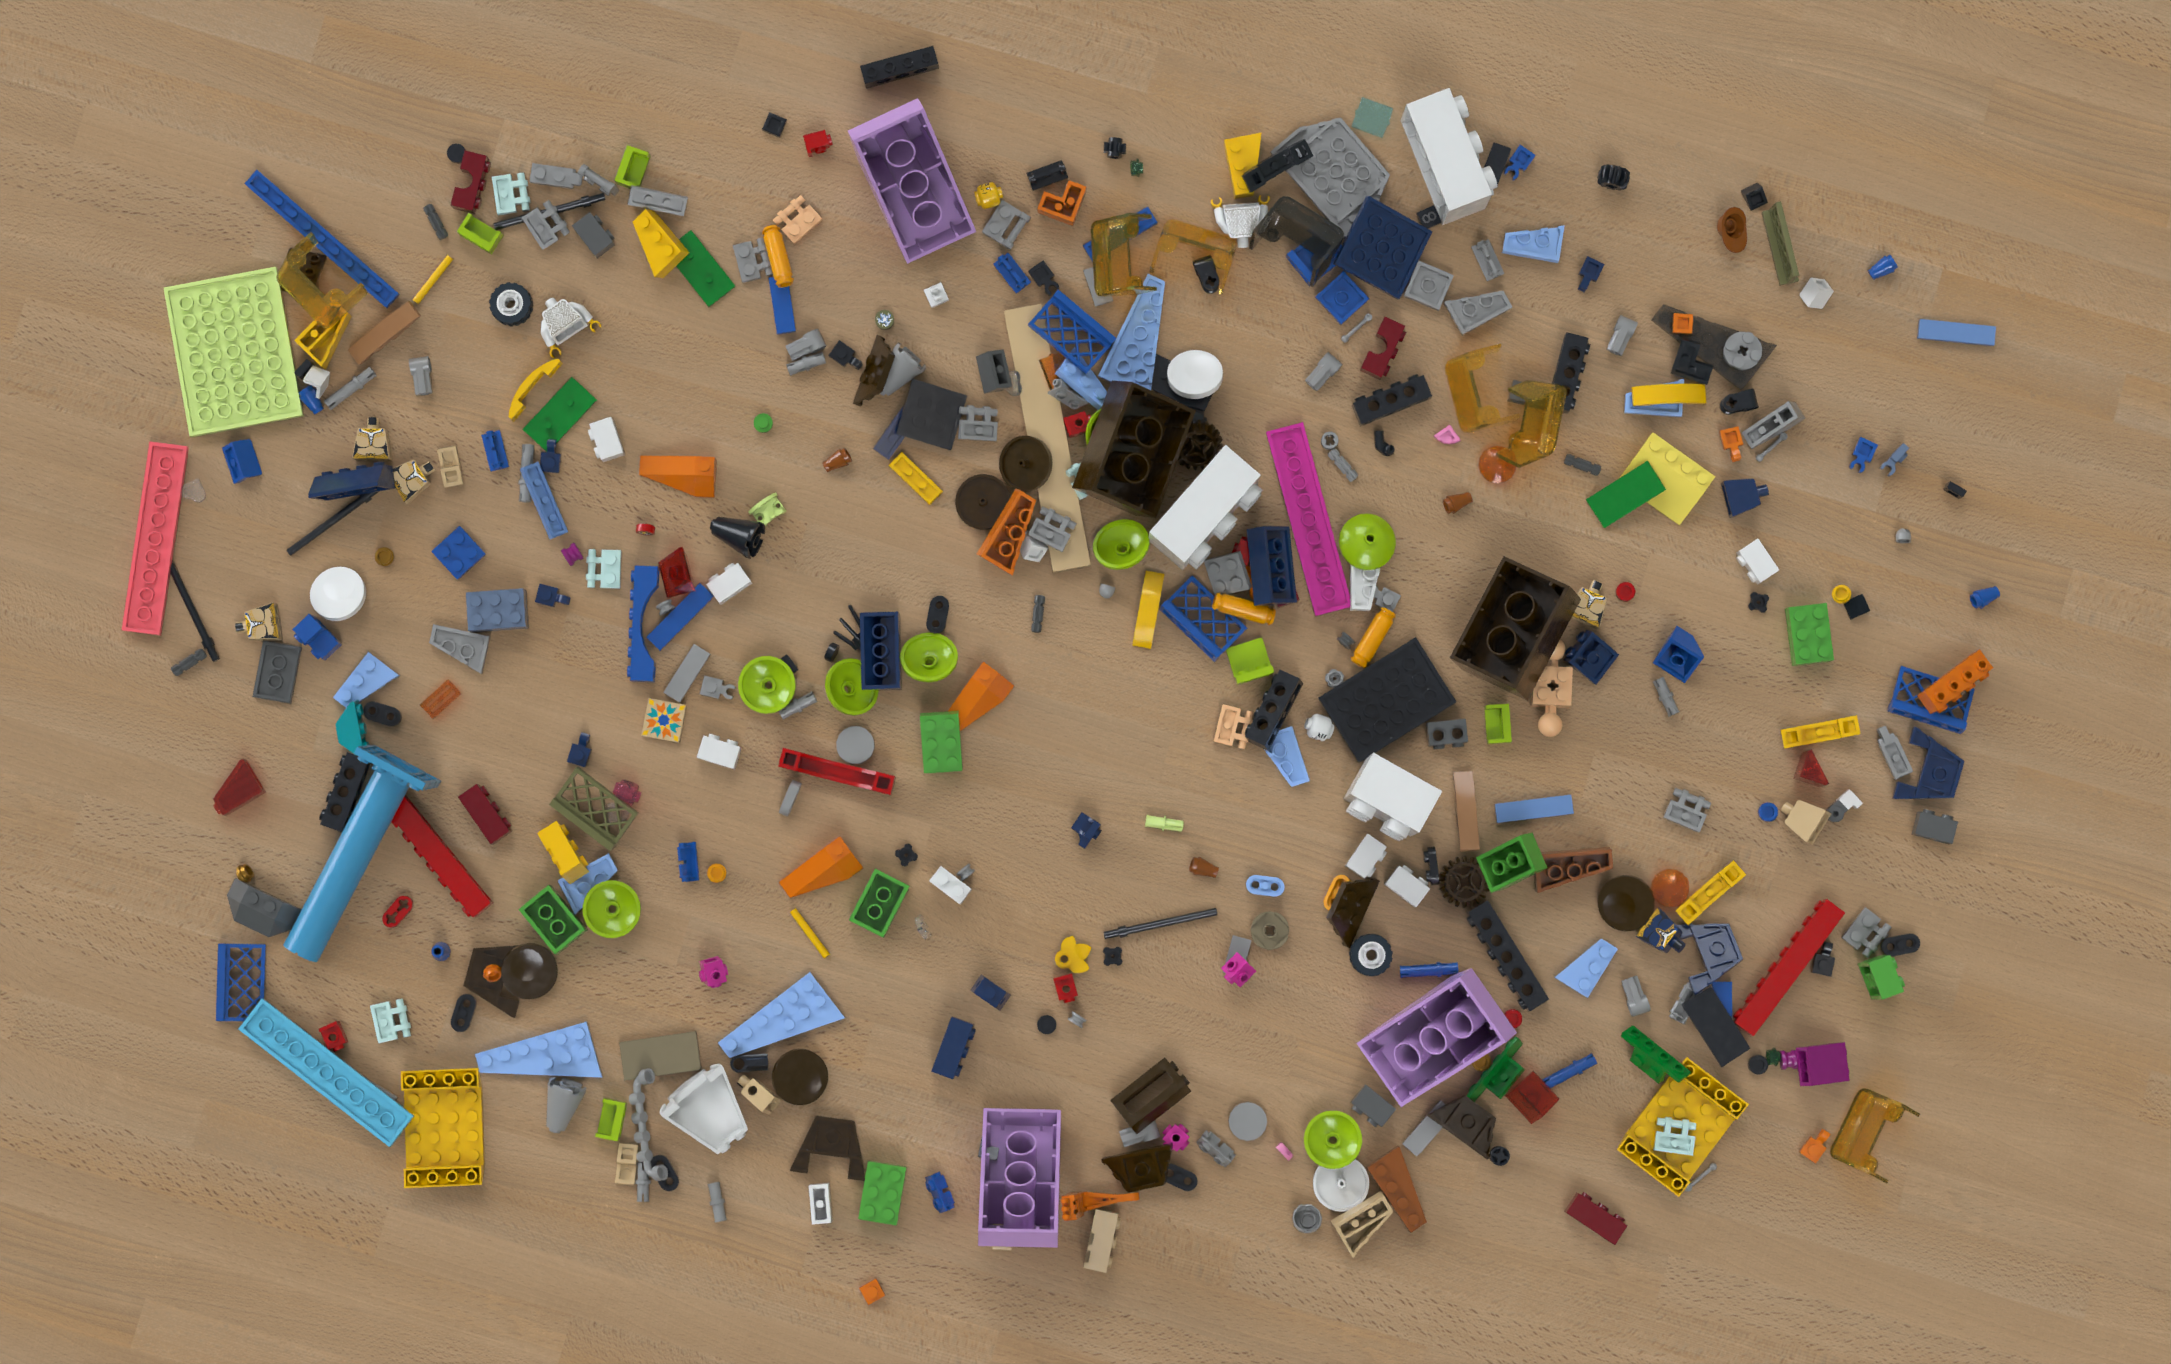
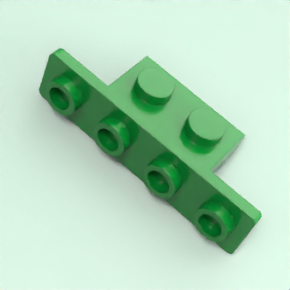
[1621,1026,1691,1084]
[1467,1037,1525,1102]

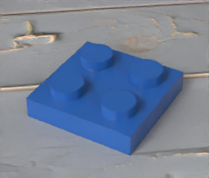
[1315,271,1369,325]
[431,526,486,580]

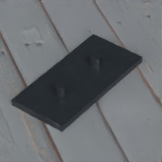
[1151,354,1213,412]
[1682,986,1751,1067]

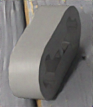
[779,780,802,817]

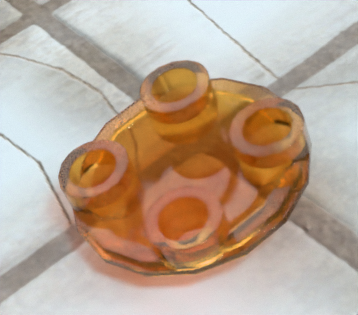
[1478,446,1517,484]
[1651,869,1689,907]

